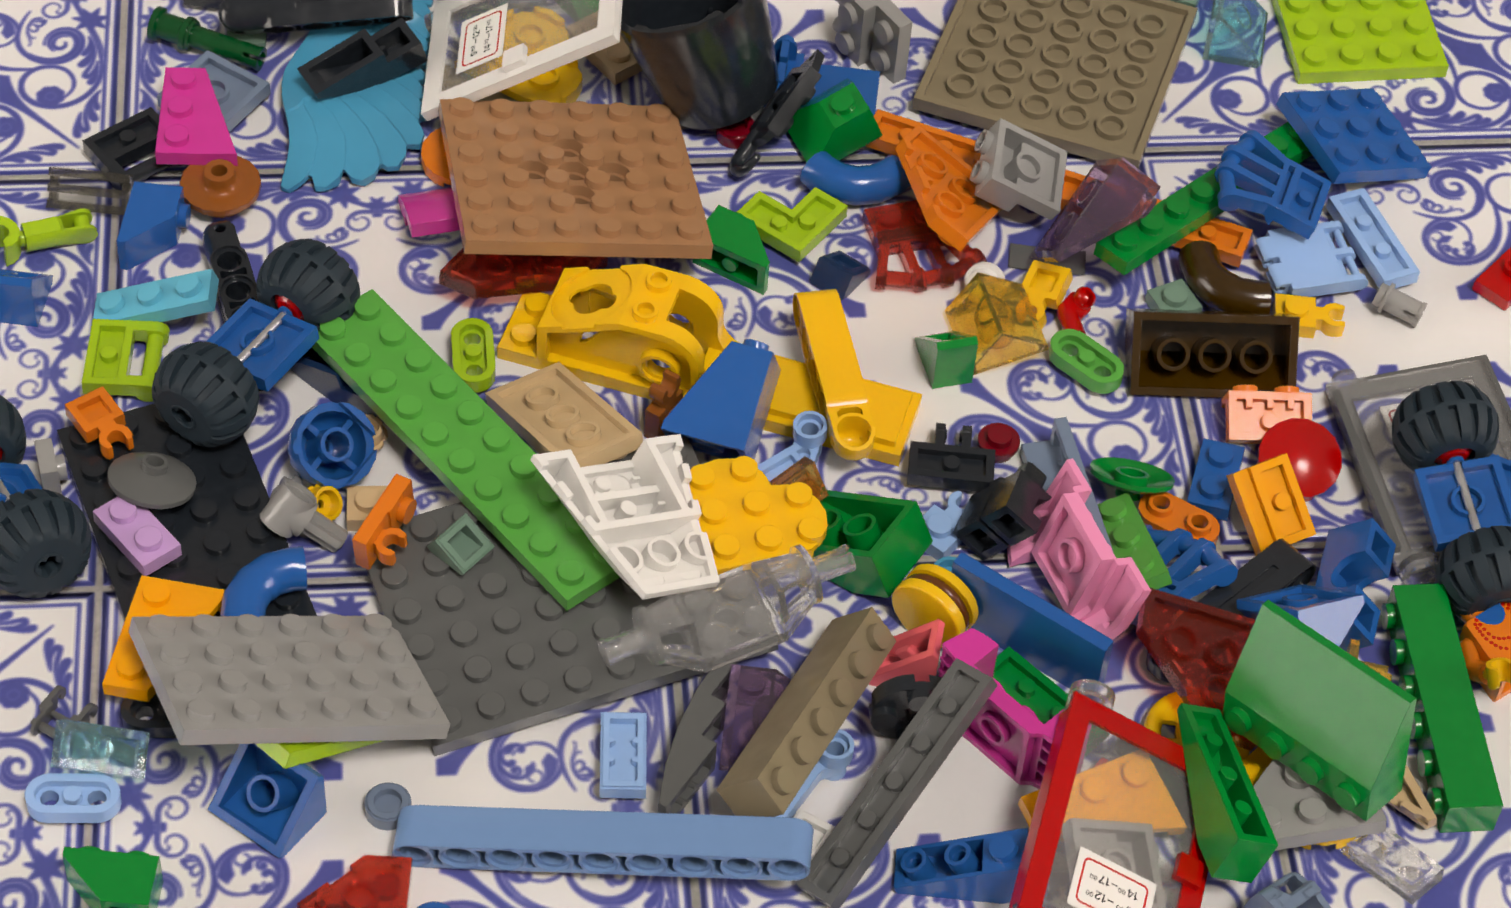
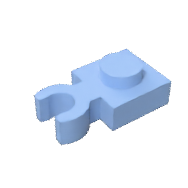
[923,490,964,560]

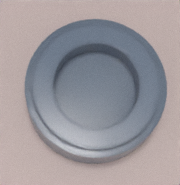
[365,782,412,831]

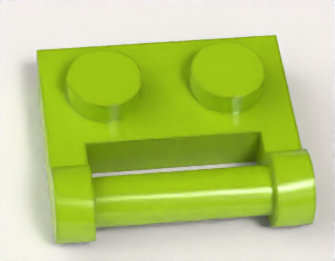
[82,319,170,402]

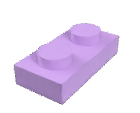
[92,496,182,576]

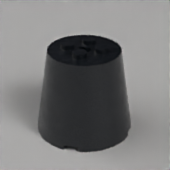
[620,0,779,130]

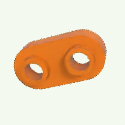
[1138,492,1220,546]

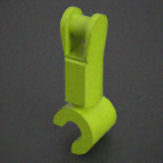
[0,208,98,266]

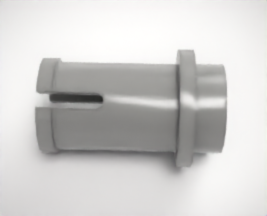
[1372,283,1427,327]

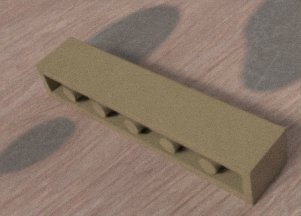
[717,607,896,817]

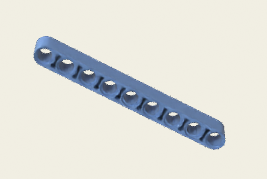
[392,805,814,881]

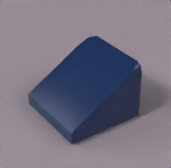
[810,250,871,300]

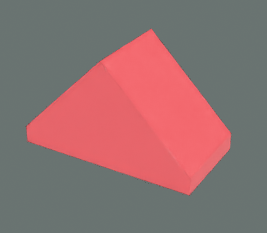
[869,619,945,686]

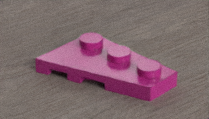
[155,67,238,166]

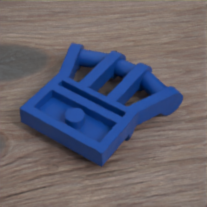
[1214,130,1332,239]
[1131,524,1238,635]

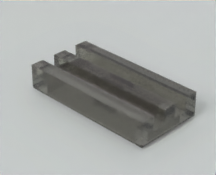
[46,166,133,215]

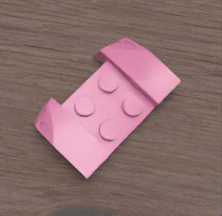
[1007,458,1151,640]

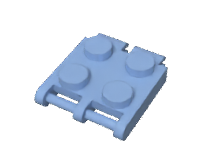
[1254,221,1368,297]

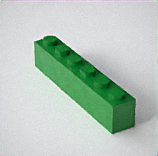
[1380,584,1503,833]

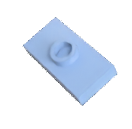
[599,712,647,799]

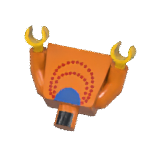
[1459,601,1511,702]

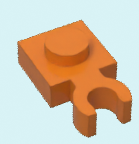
[64,386,134,460]

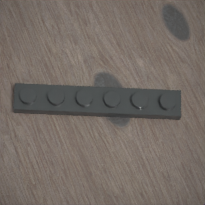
[795,658,998,908]

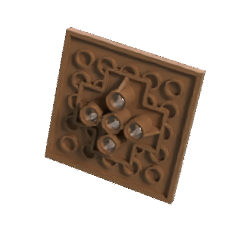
[438,97,713,259]

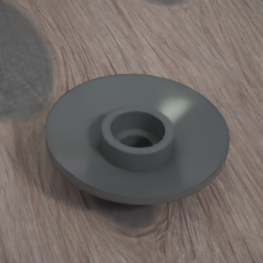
[107,451,196,509]

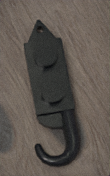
[729,49,825,177]

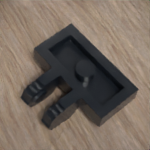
[906,422,996,492]

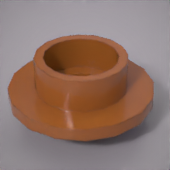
[180,155,262,218]

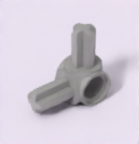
[259,475,348,552]

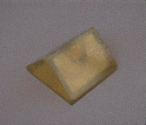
[945,272,1049,375]

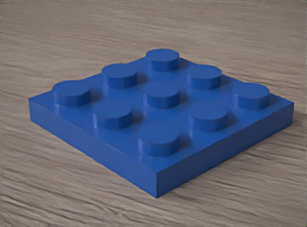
[1276,88,1432,184]

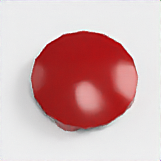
[1257,418,1342,502]

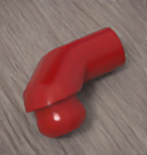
[1057,286,1096,334]

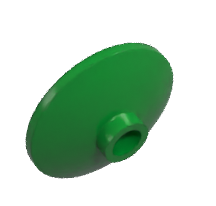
[1089,457,1175,501]

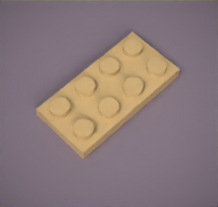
[485,362,643,467]

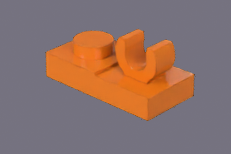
[352,474,417,570]

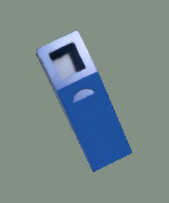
[894,828,1046,904]

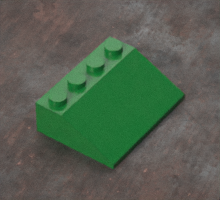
[1223,600,1417,821]

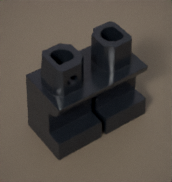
[953,462,1052,560]

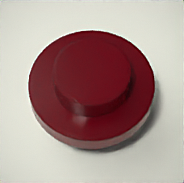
[977,423,1020,463]

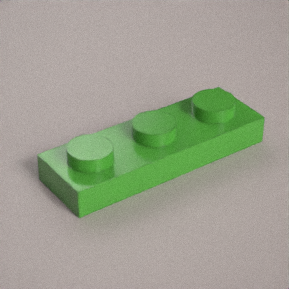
[1097,492,1172,592]

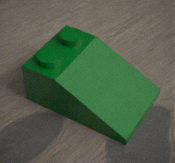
[798,488,933,598]

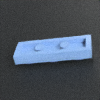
[1326,188,1420,288]

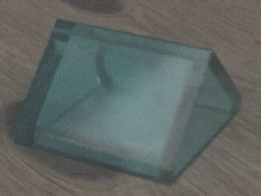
[1202,0,1268,68]

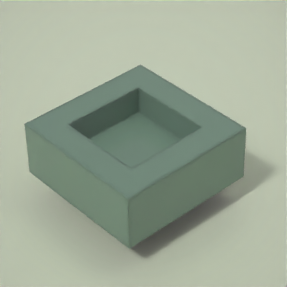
[1145,279,1202,311]

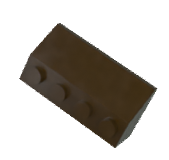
[1125,308,1300,398]

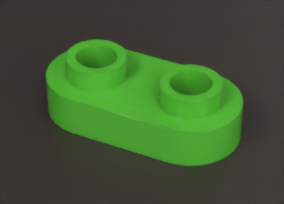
[1049,329,1124,394]

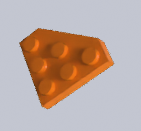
[895,125,1003,252]

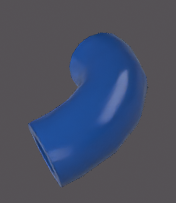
[800,151,911,206]
[220,546,307,617]

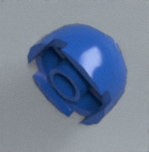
[287,402,377,489]

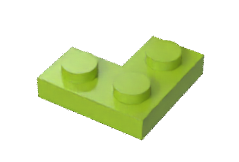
[737,187,848,262]

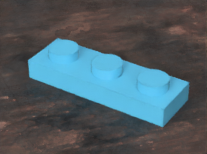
[93,269,219,322]

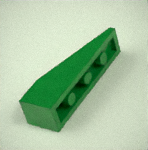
[1177,703,1278,883]

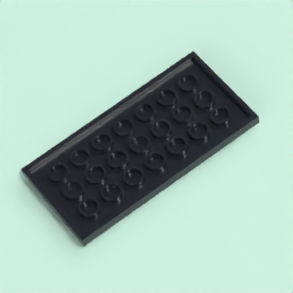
[57,404,317,622]

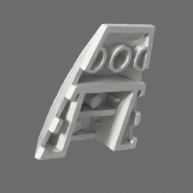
[530,434,720,600]

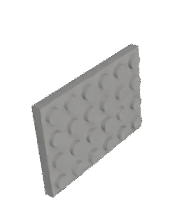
[129,614,450,745]

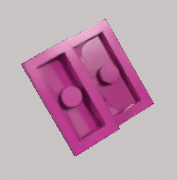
[398,187,460,238]

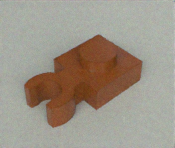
[644,369,683,438]

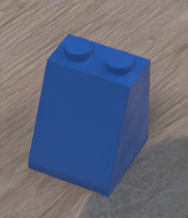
[661,339,781,460]

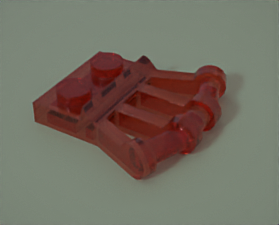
[862,200,987,293]

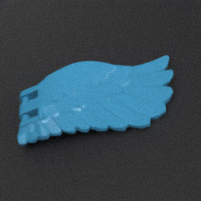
[281,0,433,193]

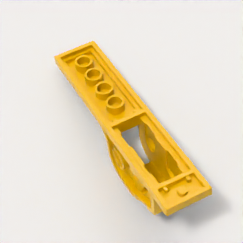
[497,264,922,467]

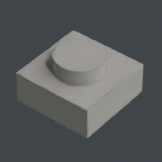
[34,438,68,494]

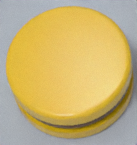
[892,563,979,648]

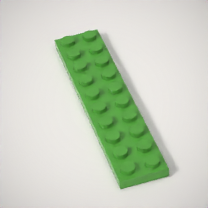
[312,289,620,611]

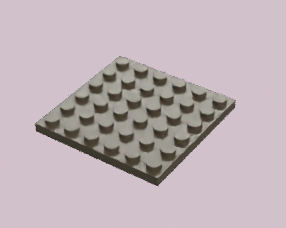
[912,0,1198,172]

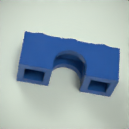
[1315,518,1396,652]

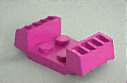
[938,628,1090,790]

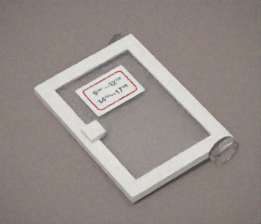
[421,0,623,121]

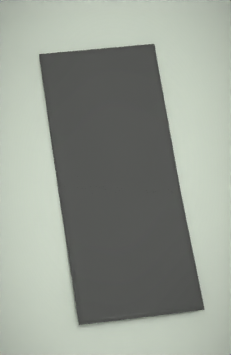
[1008,243,1086,275]

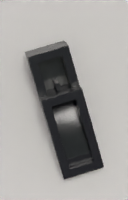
[297,17,427,99]

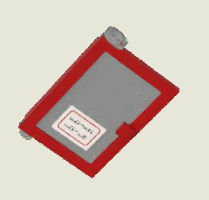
[1009,679,1209,908]

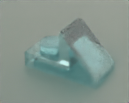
[51,719,150,779]

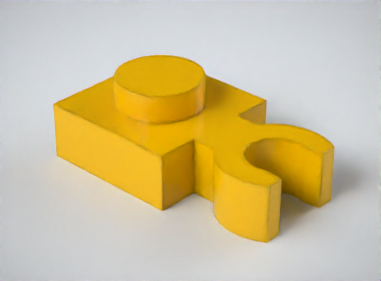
[1014,260,1073,331]
[1273,293,1345,339]

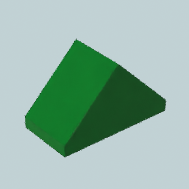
[915,331,978,389]

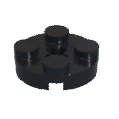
[869,674,942,742]

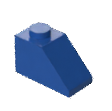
[116,181,191,270]

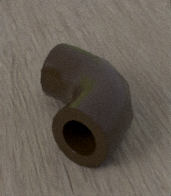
[1179,240,1271,313]

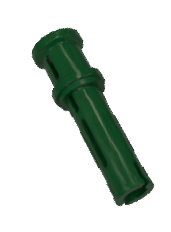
[147,6,267,71]

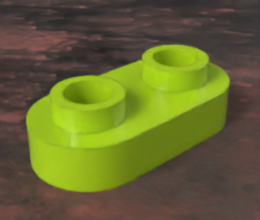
[451,318,496,393]

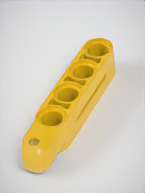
[792,289,875,461]

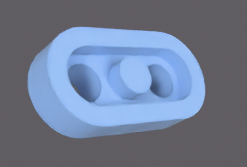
[25,773,122,823]

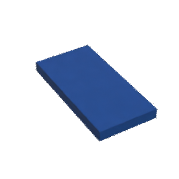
[951,552,1114,701]

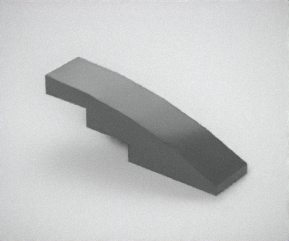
[658,655,735,814]

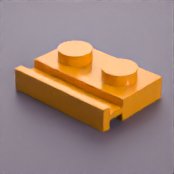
[1226,453,1316,556]

